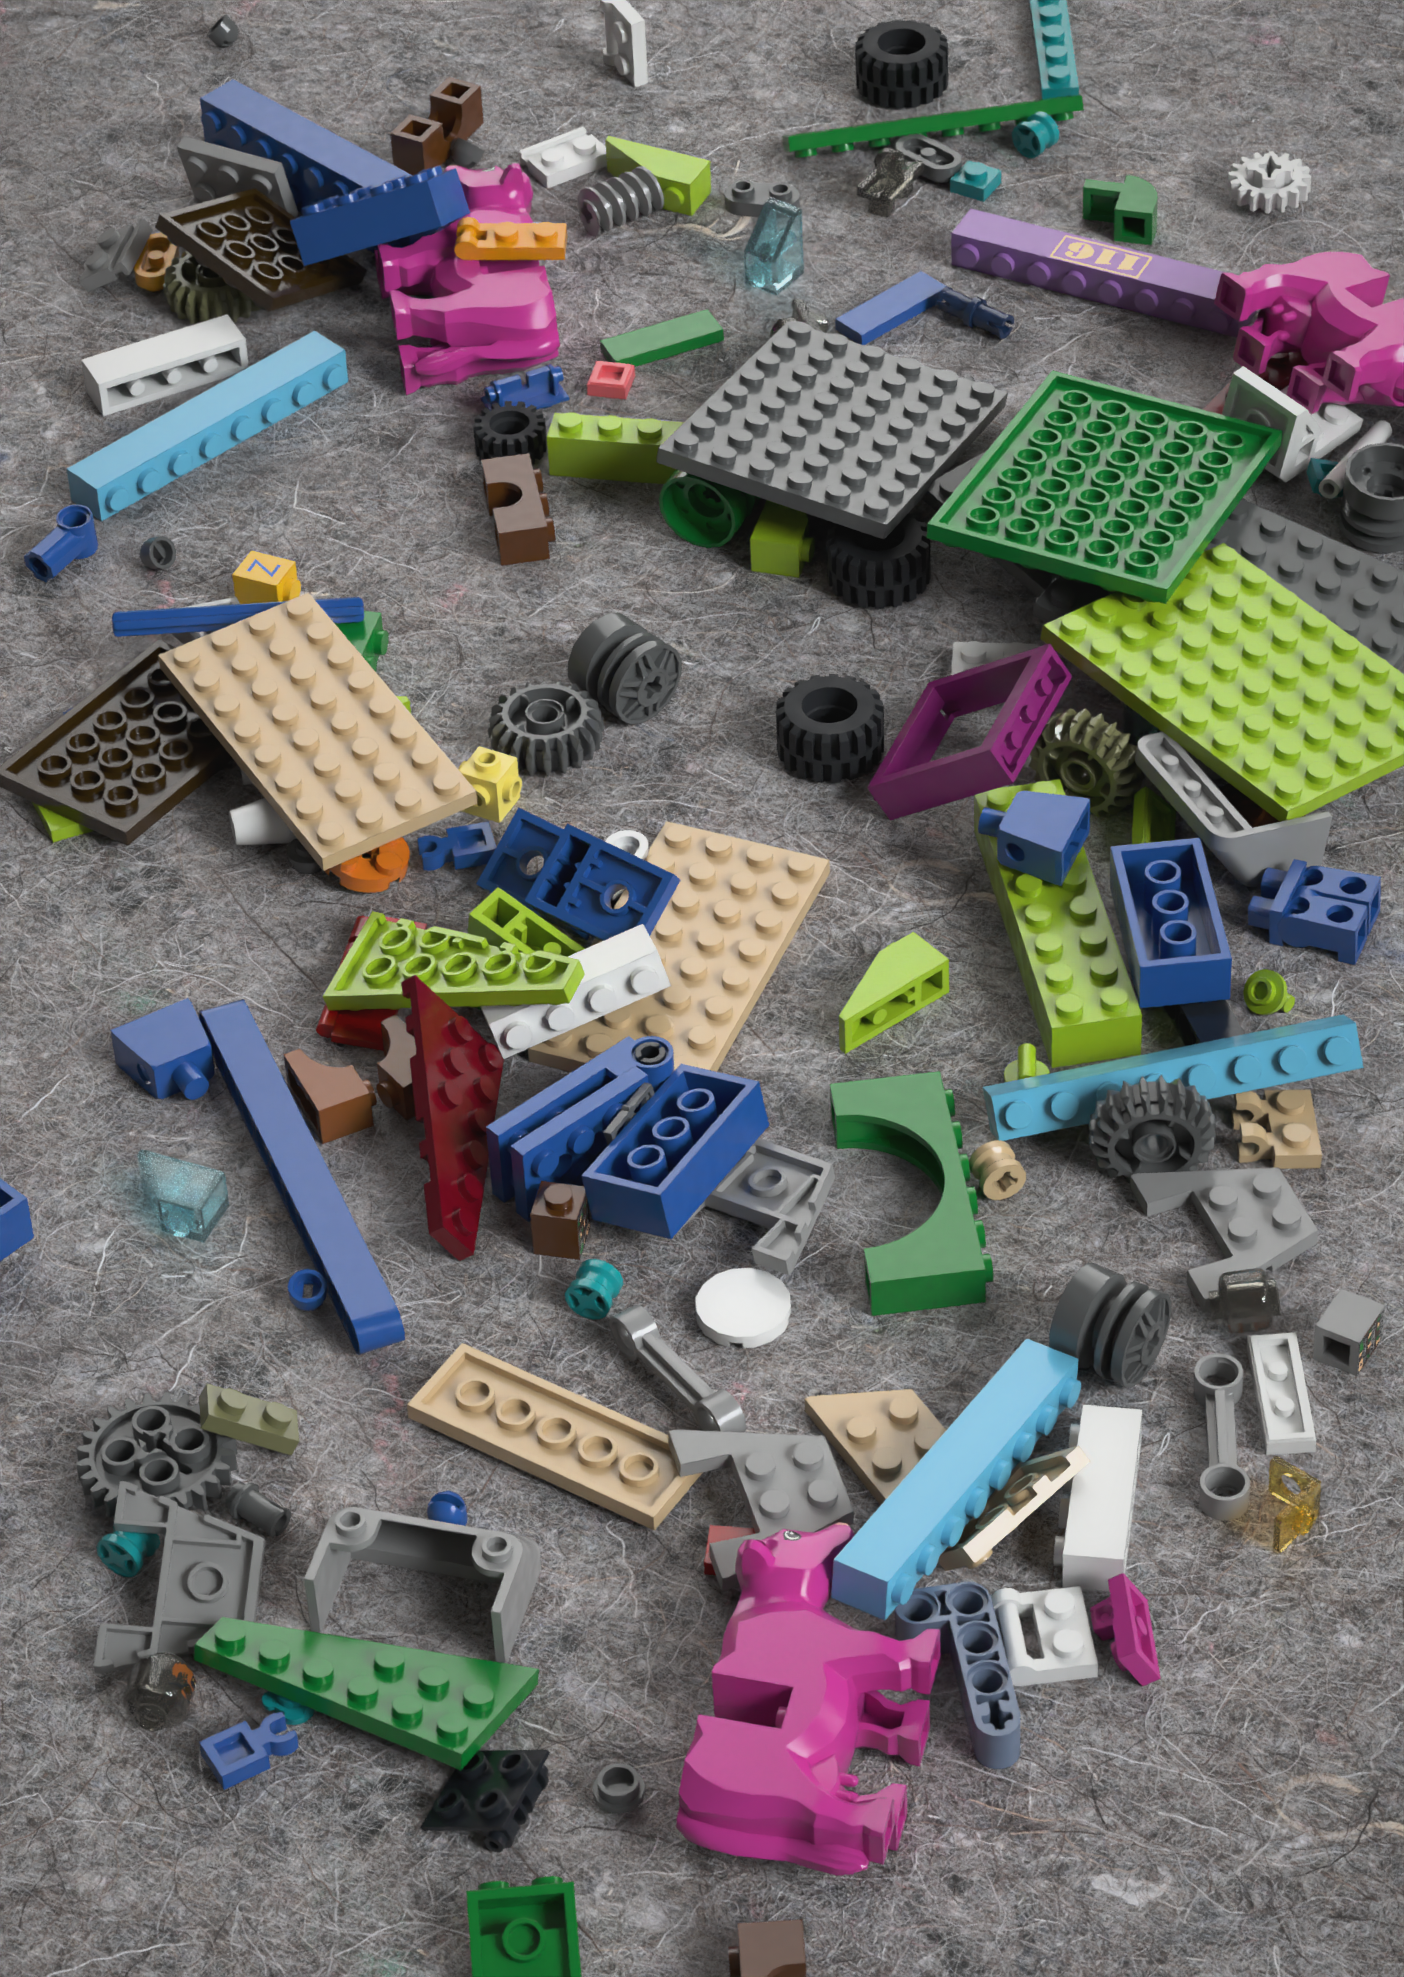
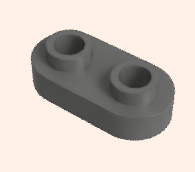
[895,134,962,184]
[724,179,800,219]

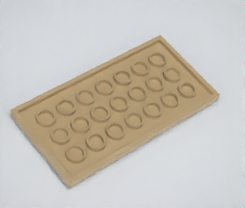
[158,593,477,871]
[528,821,830,1072]

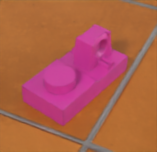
[1090,1573,1161,1686]

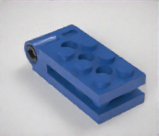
[486,1036,675,1222]

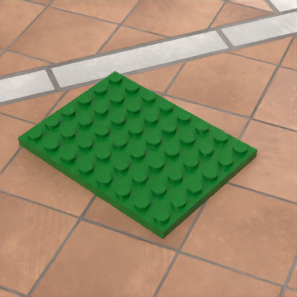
[926,370,1283,604]

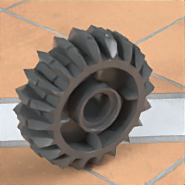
[488,679,604,776]
[1088,1075,1216,1184]

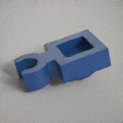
[417,821,496,871]
[199,1712,299,1790]

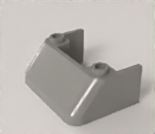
[1135,732,1333,887]
[304,1507,542,1663]

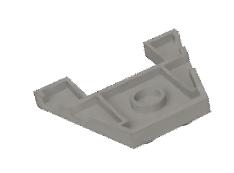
[675,1138,835,1275]
[1130,1167,1318,1312]
[668,1430,854,1591]
[94,1481,265,1674]

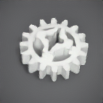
[1228,151,1311,214]

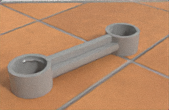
[609,1304,746,1432]
[1193,1353,1250,1521]

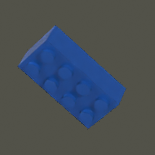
[290,165,470,266]
[1110,838,1232,1008]
[581,1064,769,1239]

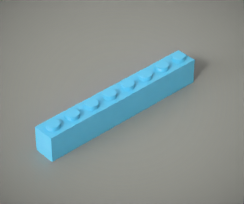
[67,330,348,521]
[983,1014,1363,1141]
[831,1338,1081,1620]

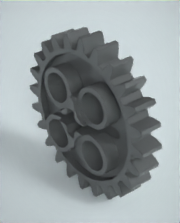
[76,1391,237,1518]

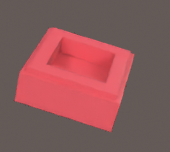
[587,361,635,400]

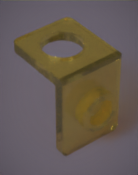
[1268,1456,1321,1553]

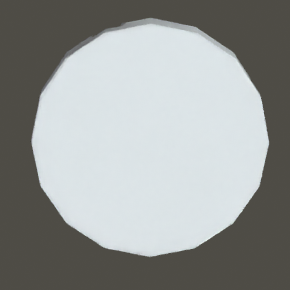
[696,1268,791,1348]

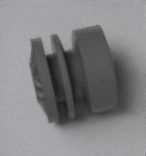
[1339,443,1404,553]
[568,613,682,725]
[1049,1263,1172,1388]

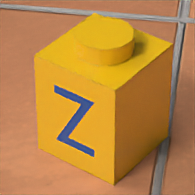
[232,550,301,604]

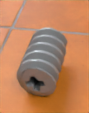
[578,166,664,236]

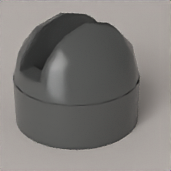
[207,14,239,47]
[452,137,485,169]
[140,536,176,570]

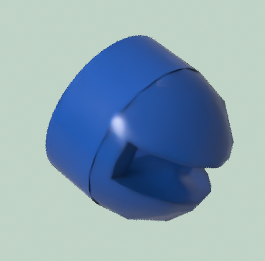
[288,1269,327,1311]
[427,1490,468,1526]

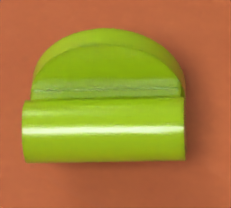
[1243,969,1295,1015]
[1004,1043,1050,1083]

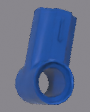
[24,504,98,583]

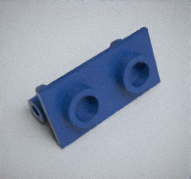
[481,364,569,411]

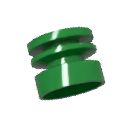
[659,469,762,548]

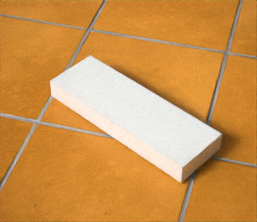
[1247,1332,1316,1455]

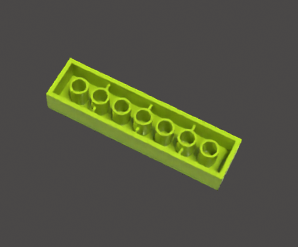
[974,779,1142,1068]

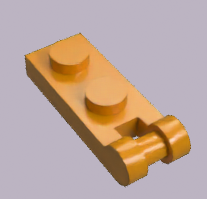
[454,217,567,260]

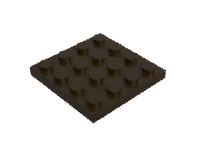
[155,188,367,312]

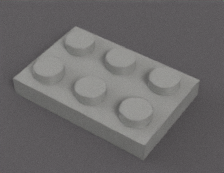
[177,136,298,218]

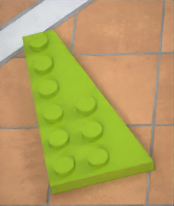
[322,911,585,1011]

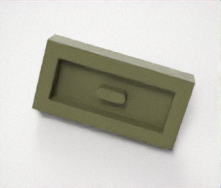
[199,1383,299,1456]

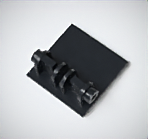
[421,1750,550,1853]

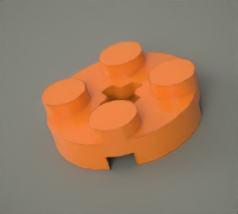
[325,837,410,893]

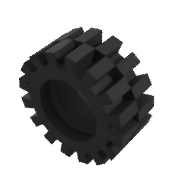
[473,401,547,465]

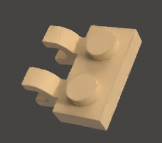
[1231,1090,1322,1169]

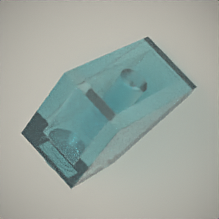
[744,197,804,296]
[137,1149,229,1243]

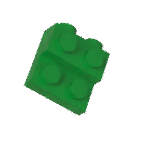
[466,1876,582,1977]

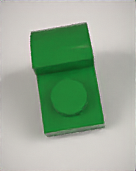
[1083,175,1158,245]

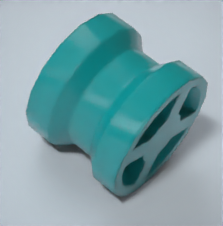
[1012,112,1060,159]
[565,1259,623,1320]
[96,1526,160,1578]

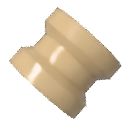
[969,1140,1026,1200]

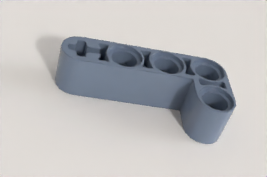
[895,1582,1020,1769]

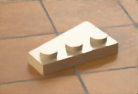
[938,1446,1090,1571]

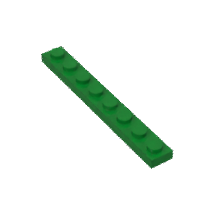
[782,95,1084,158]

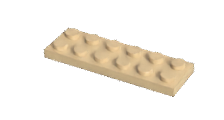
[407,1343,703,1531]

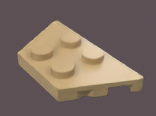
[805,1389,946,1505]

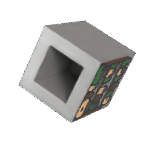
[1313,1288,1385,1376]

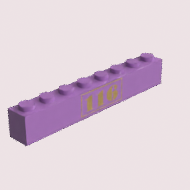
[951,209,1256,338]

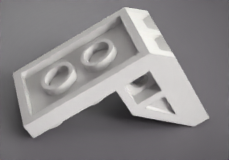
[1222,366,1363,483]

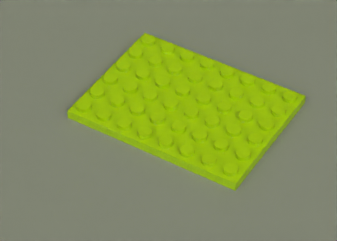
[1040,543,1404,822]

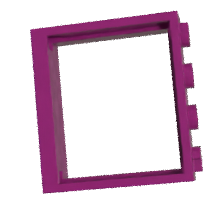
[867,643,1073,821]

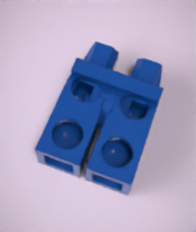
[1248,859,1381,965]

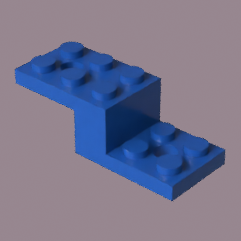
[476,808,681,941]

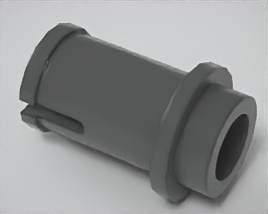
[225,1482,291,1538]

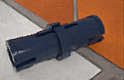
[936,286,1014,339]

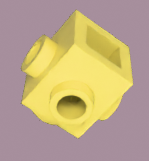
[458,746,522,823]

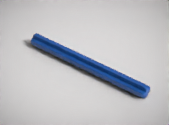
[112,597,364,637]

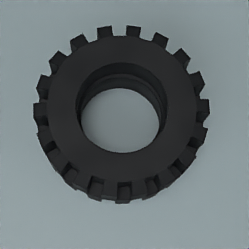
[855,20,948,109]
[826,514,931,609]
[776,674,885,783]

